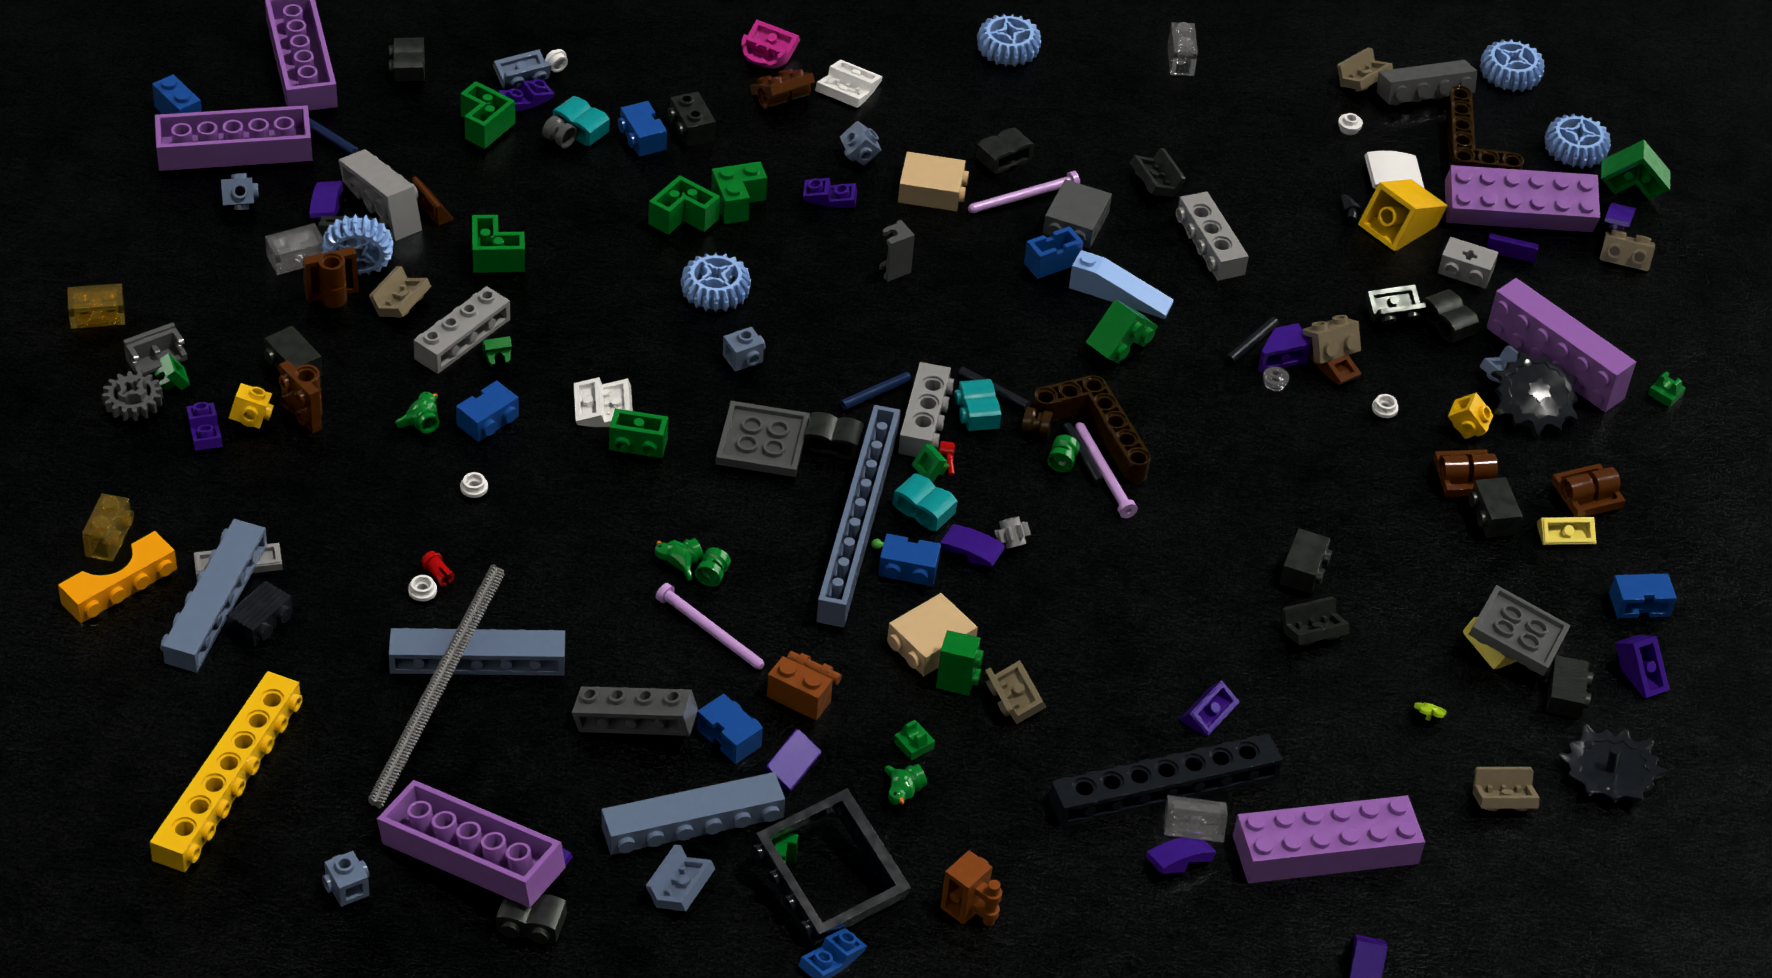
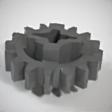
[102,371,163,421]

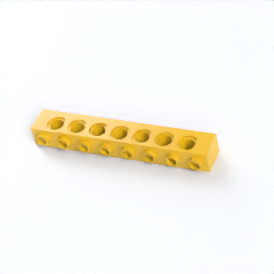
[150,671,303,873]

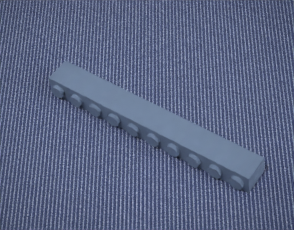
[817,405,900,627]

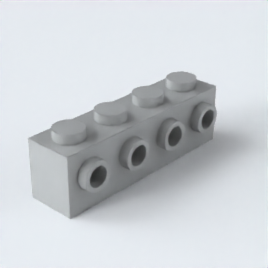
[414,286,510,374]

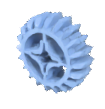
[977,14,1041,67]
[1480,39,1545,93]
[1545,114,1611,169]
[322,214,393,275]
[681,252,751,313]

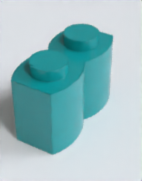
[553,96,610,146]
[954,379,1001,431]
[893,473,957,532]

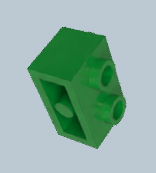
[609,408,668,458]
[936,630,984,696]

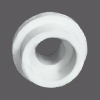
[545,49,568,72]
[1338,113,1363,135]
[1372,394,1398,418]
[460,472,488,498]
[408,575,437,602]

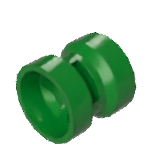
[1047,435,1080,472]
[695,547,731,587]

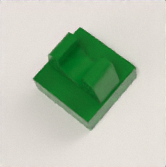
[482,336,512,367]
[155,353,190,391]
[1648,371,1686,408]
[911,444,949,482]
[894,720,935,761]
[772,833,799,864]

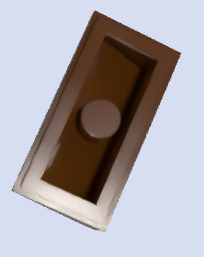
[412,176,453,226]

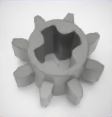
[994,516,1031,549]

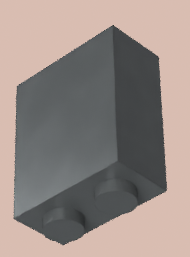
[1043,179,1112,249]

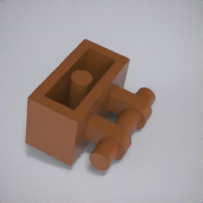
[767,651,842,721]
[941,850,1002,926]

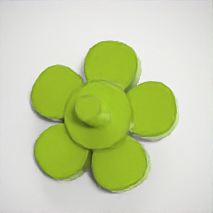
[1414,702,1447,721]

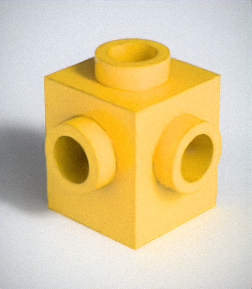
[229,383,274,429]
[1448,392,1493,439]

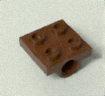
[750,69,815,109]
[302,247,359,308]
[278,360,323,433]
[1433,449,1498,497]
[1551,464,1626,517]

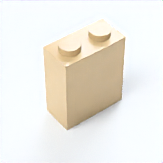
[898,152,969,211]
[887,593,978,676]

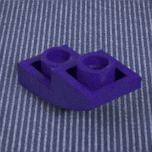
[499,79,554,112]
[803,178,857,208]
[309,181,343,220]
[1604,203,1636,231]
[186,402,223,451]
[940,524,1005,567]
[1145,835,1216,874]

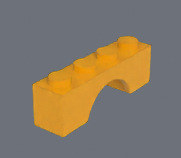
[58,531,177,623]

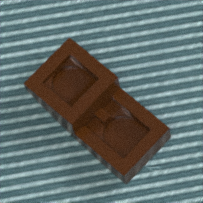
[1309,347,1361,385]

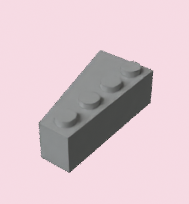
[339,149,422,241]

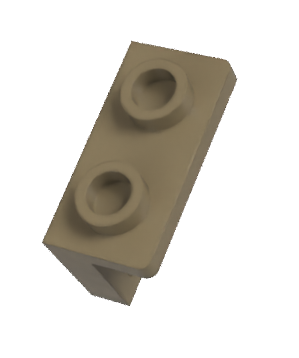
[1337,48,1393,91]
[1600,229,1655,271]
[369,266,431,318]
[1303,315,1361,364]
[985,660,1046,724]
[1473,767,1540,811]

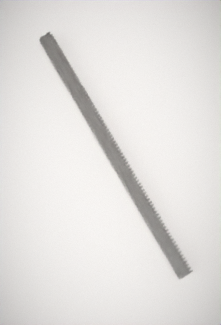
[368,565,505,809]

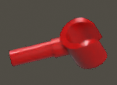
[939,441,955,477]

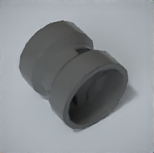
[542,116,577,149]

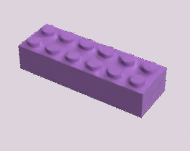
[265,0,338,111]
[155,105,313,171]
[1445,165,1600,232]
[1486,278,1636,412]
[377,780,566,908]
[1233,795,1425,883]

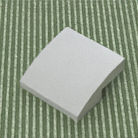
[815,60,882,108]
[1364,151,1424,189]
[574,377,633,427]

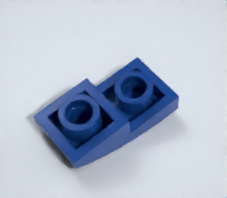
[798,928,867,978]

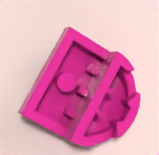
[742,19,800,68]

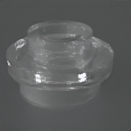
[1263,367,1289,391]

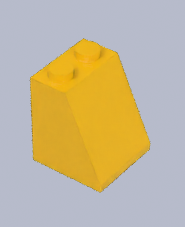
[1358,179,1448,251]

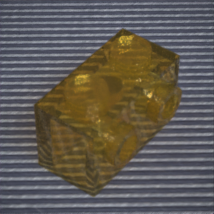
[68,283,125,329]
[82,493,134,561]

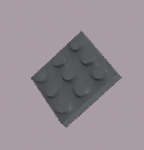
[716,401,810,477]
[1468,585,1571,676]

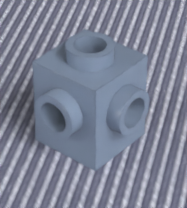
[840,121,882,166]
[221,173,259,211]
[723,327,766,371]
[322,851,369,907]

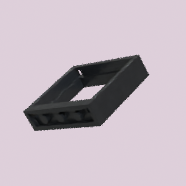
[751,788,911,946]

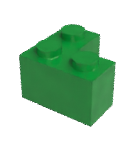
[460,81,515,149]
[1601,140,1670,200]
[711,162,767,224]
[648,175,720,235]
[472,215,525,273]
[1086,299,1158,364]

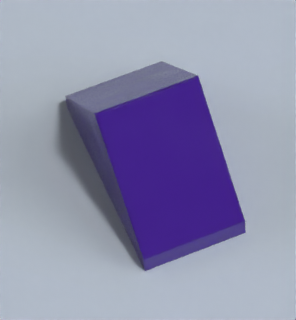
[1349,934,1388,978]

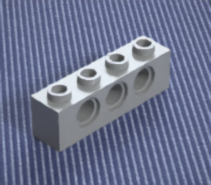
[1176,192,1249,281]
[898,362,954,457]

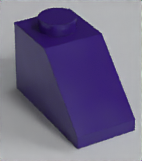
[1258,323,1311,372]
[1615,635,1670,698]

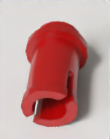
[421,551,455,586]

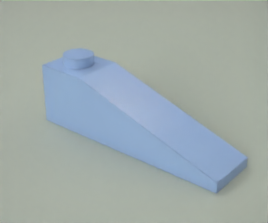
[1069,250,1173,319]

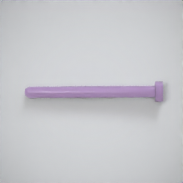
[968,171,1080,214]
[1075,422,1138,518]
[656,583,764,670]

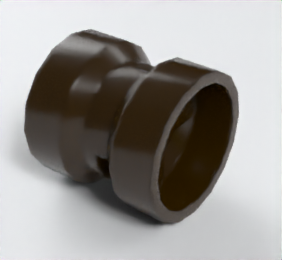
[1021,406,1053,438]

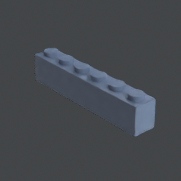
[160,519,267,673]
[389,628,565,676]
[602,772,785,855]

